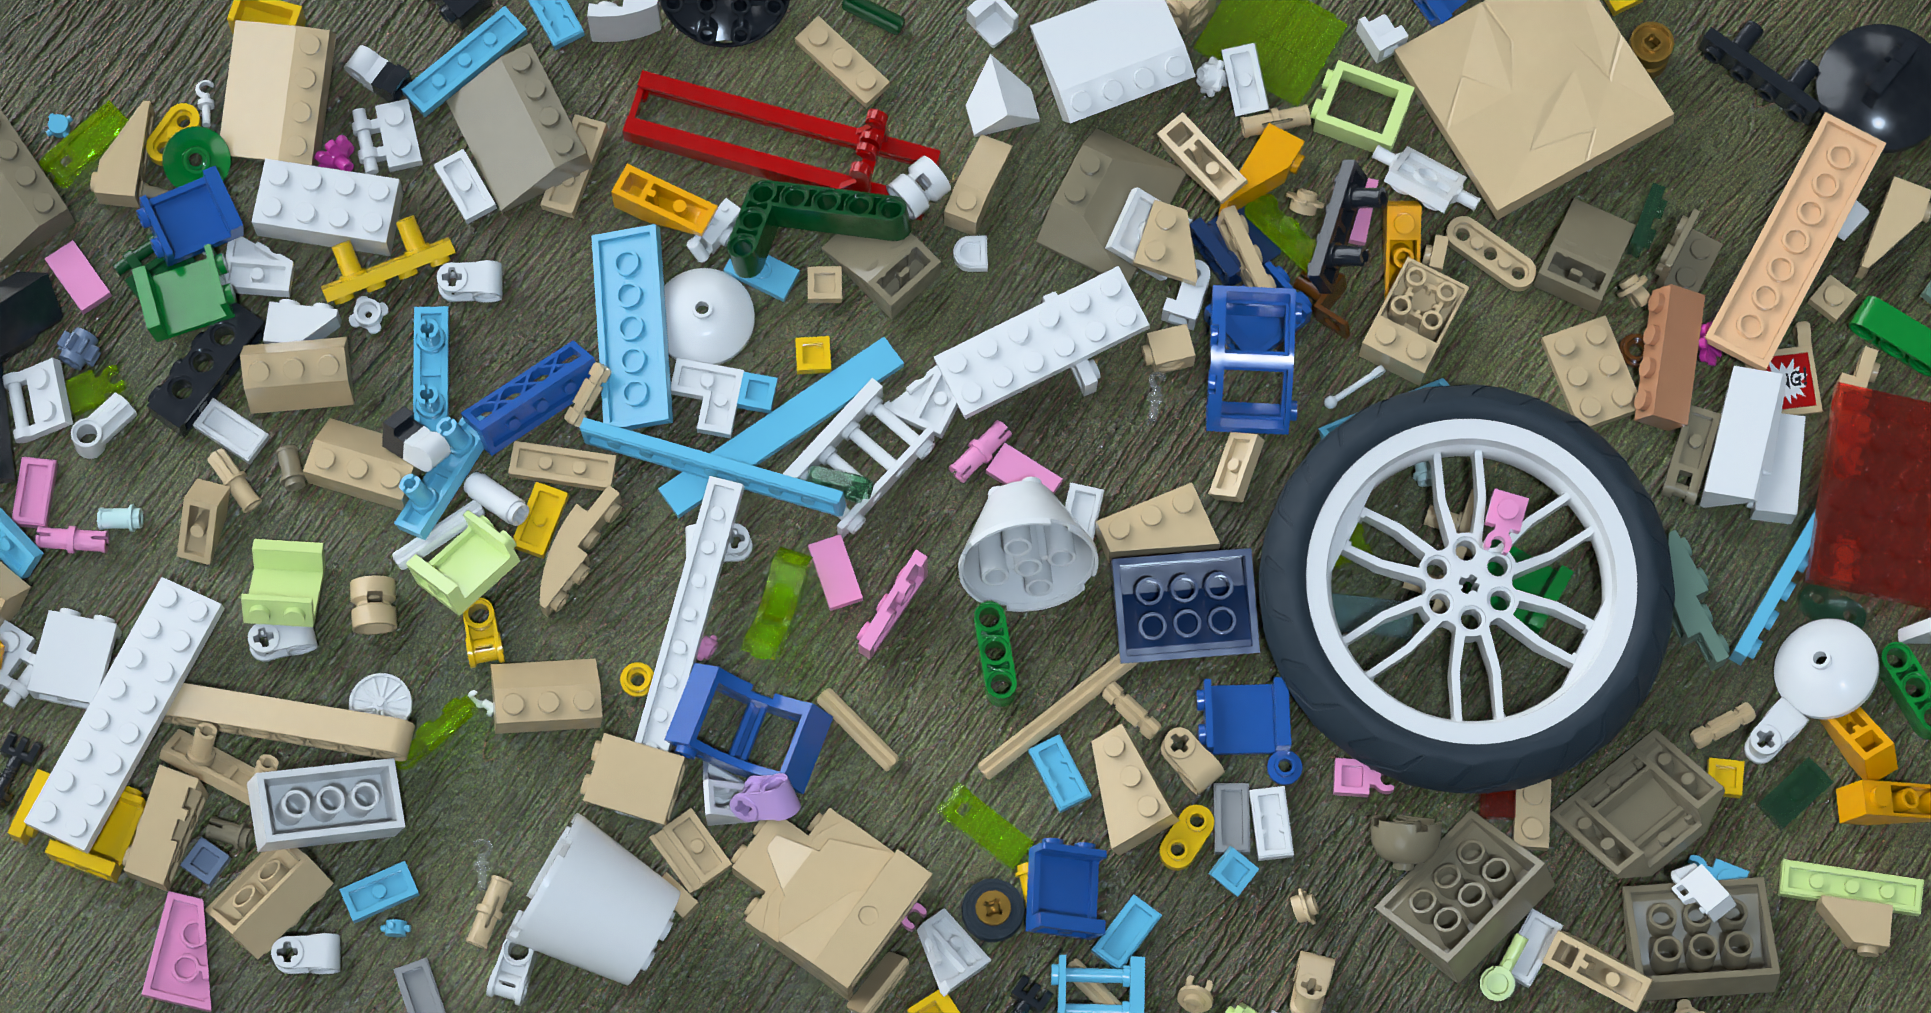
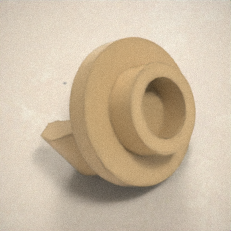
[1616,273,1650,309]
[1177,975,1213,1013]

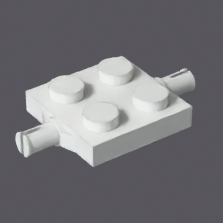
[1372,145,1481,213]

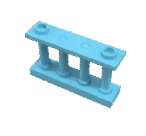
[1051,955,1145,1013]

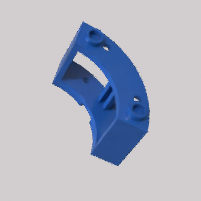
[1206,285,1302,435]
[664,663,833,794]

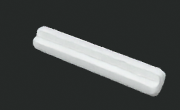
[392,500,485,570]

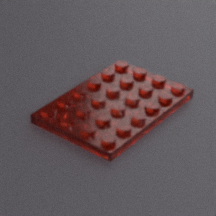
[1805,382,1931,610]

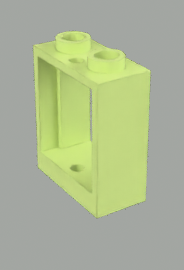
[1310,60,1415,153]

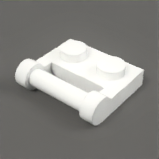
[2,358,73,443]

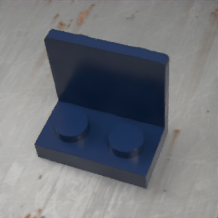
[1190,205,1281,286]

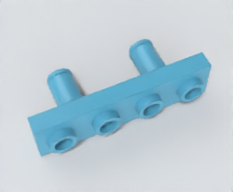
[413,306,450,433]
[394,415,485,540]

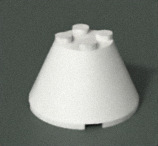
[958,477,1099,612]

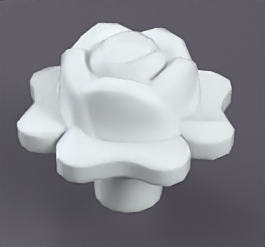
[1196,56,1229,97]

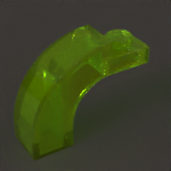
[741,547,813,660]

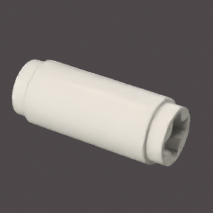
[464,472,529,526]

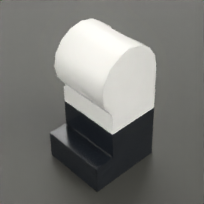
[344,45,412,103]
[382,406,451,472]

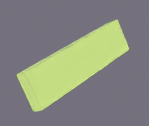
[1778,859,1924,916]

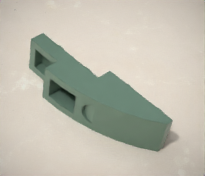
[1667,530,1730,671]

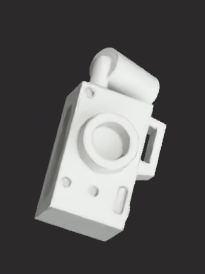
[687,198,740,262]
[1671,863,1736,923]

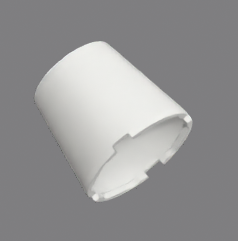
[506,813,681,986]

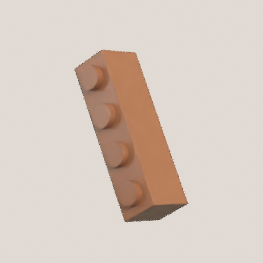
[1634,284,1705,431]

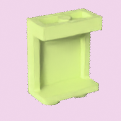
[406,510,520,616]

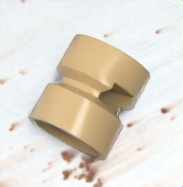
[350,575,398,635]

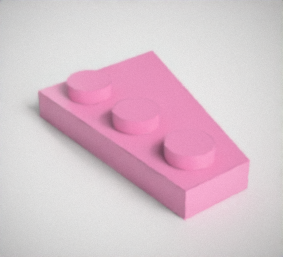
[857,550,928,660]
[141,891,212,1013]

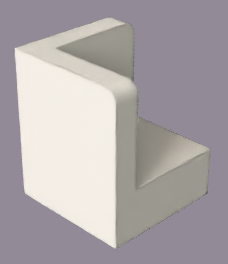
[967,0,1019,48]
[1356,15,1408,64]

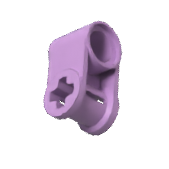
[730,773,801,822]

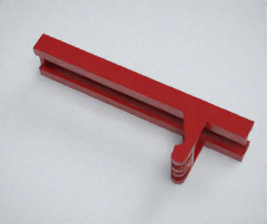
[622,70,941,221]

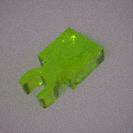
[65,365,127,417]

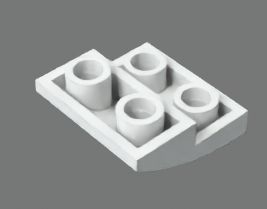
[587,0,662,42]

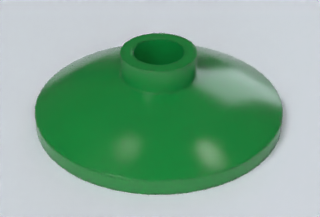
[162,126,231,188]

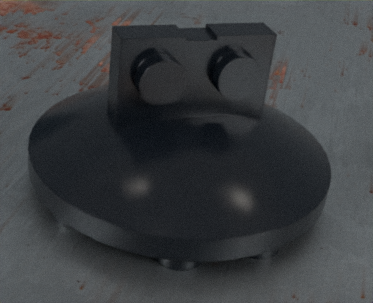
[659,0,790,48]
[1814,24,1931,153]

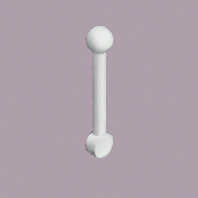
[1324,365,1386,409]

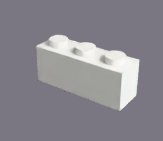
[1745,413,1806,524]

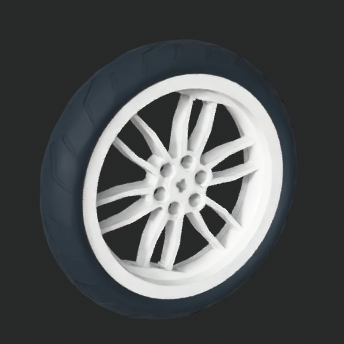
[1259,384,1675,794]

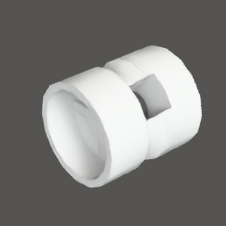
[886,156,951,220]

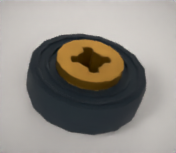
[961,878,1025,943]

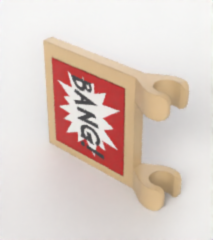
[1744,321,1823,416]

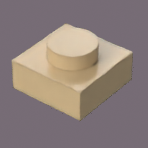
[1422,234,1449,273]
[808,266,842,303]
[1807,275,1857,324]

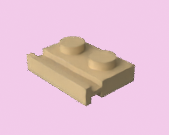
[649,808,732,895]

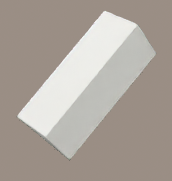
[1700,366,1787,508]

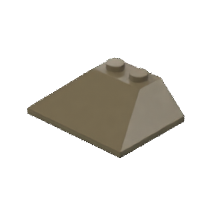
[1036,128,1187,285]
[1550,729,1725,879]

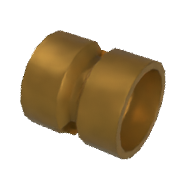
[1628,21,1674,79]

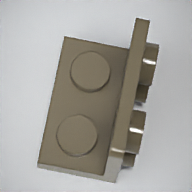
[1654,208,1723,293]

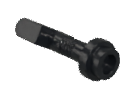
[0,731,44,811]
[1010,974,1054,1013]

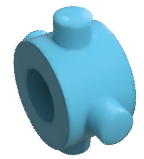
[45,113,73,139]
[380,919,411,938]

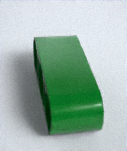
[1849,296,1931,377]
[974,601,1017,707]
[1878,642,1931,740]

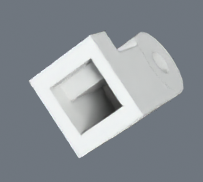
[1161,259,1210,330]

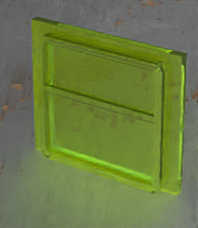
[1193,0,1348,107]

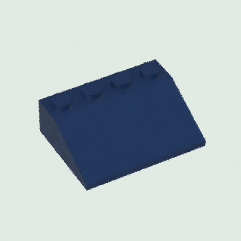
[1110,548,1260,664]

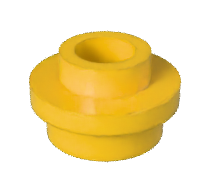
[620,662,654,697]

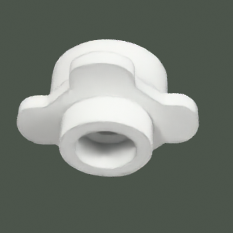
[349,296,388,334]

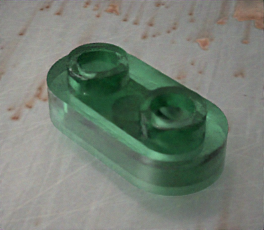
[805,466,875,503]
[1798,582,1866,629]

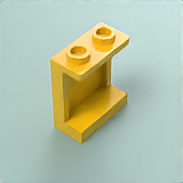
[45,786,147,883]

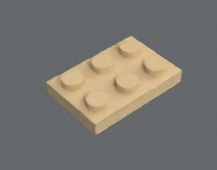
[1541,315,1638,429]

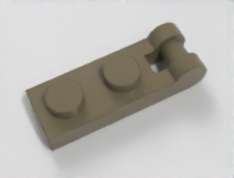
[1661,405,1722,505]

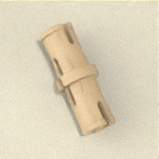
[1240,104,1311,138]
[465,875,513,949]

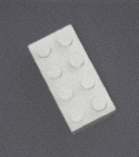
[252,159,404,256]
[247,758,405,852]

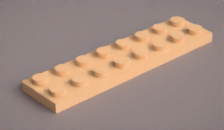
[1705,112,1886,371]

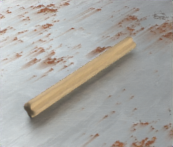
[978,653,1139,779]

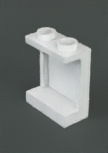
[27,608,122,709]

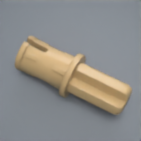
[208,448,262,513]

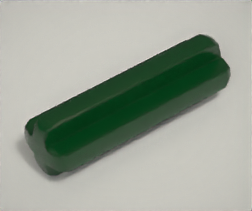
[842,0,905,35]

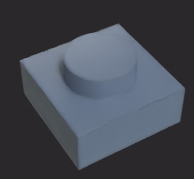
[180,837,232,888]

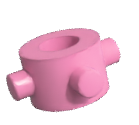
[697,635,718,661]

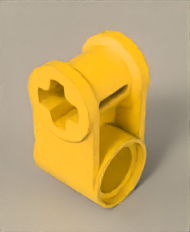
[463,598,505,668]

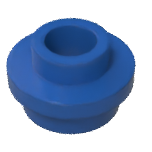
[1267,750,1302,785]

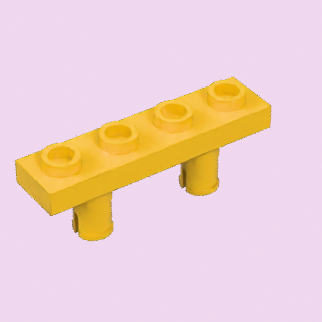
[321,215,456,305]

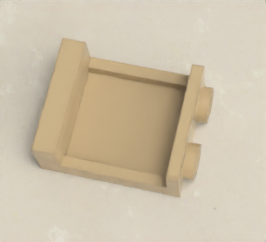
[580,733,688,827]

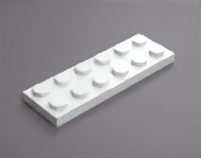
[934,266,1150,419]

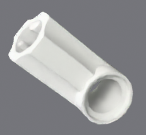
[71,392,137,459]

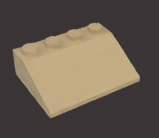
[220,20,337,167]

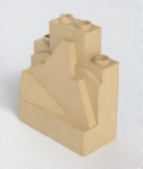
[731,807,932,1001]

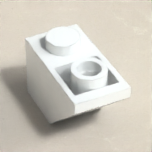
[263,299,342,344]

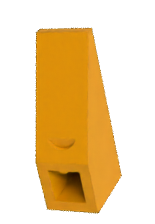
[1383,201,1422,301]
[1836,780,1931,825]

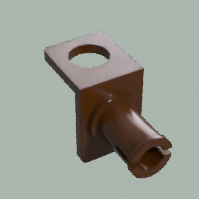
[1294,270,1350,339]

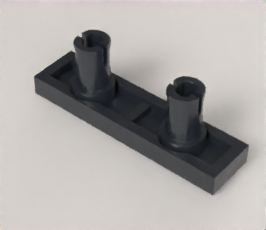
[1698,20,1822,126]
[1307,160,1388,294]

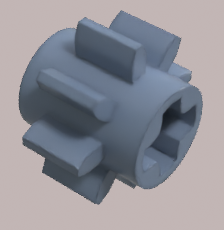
[56,327,101,370]

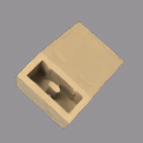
[1359,257,1469,386]

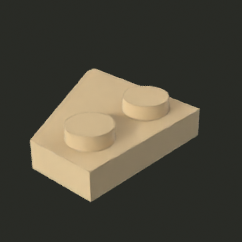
[1133,200,1198,286]

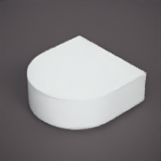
[953,235,988,272]

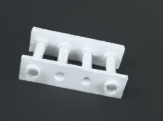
[783,378,935,539]

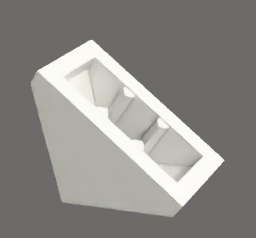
[966,54,1040,138]
[703,761,760,826]

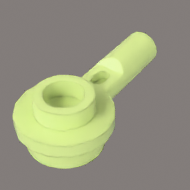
[1480,933,1529,1001]

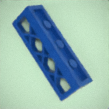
[461,340,596,456]

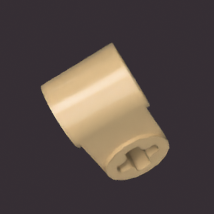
[1160,727,1225,795]
[1290,951,1335,1013]

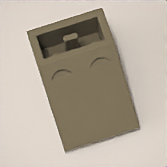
[1533,198,1636,314]
[821,233,941,319]

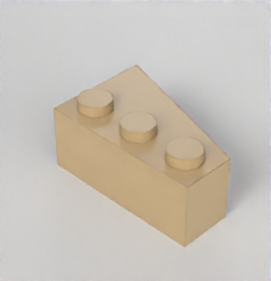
[1095,482,1220,563]
[1091,724,1180,856]
[122,765,209,892]

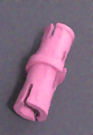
[949,420,1012,483]
[36,526,109,554]

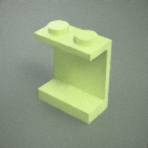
[241,539,326,627]

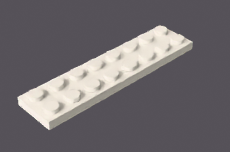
[24,577,225,854]

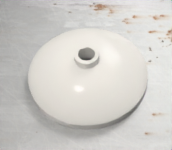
[664,268,755,365]
[1774,619,1879,720]

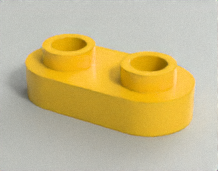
[146,103,202,166]
[1159,805,1214,871]

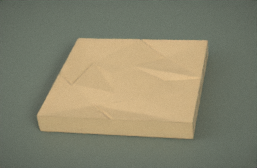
[1394,0,1674,220]

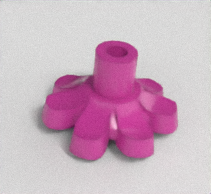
[314,135,354,172]
[1698,321,1722,366]

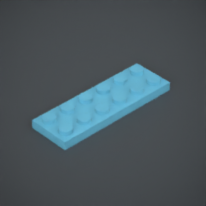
[592,224,673,430]

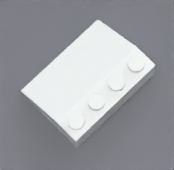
[1030,0,1195,123]

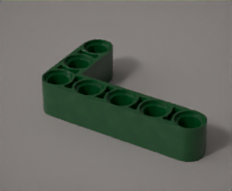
[727,180,912,278]

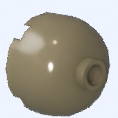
[1371,815,1442,871]

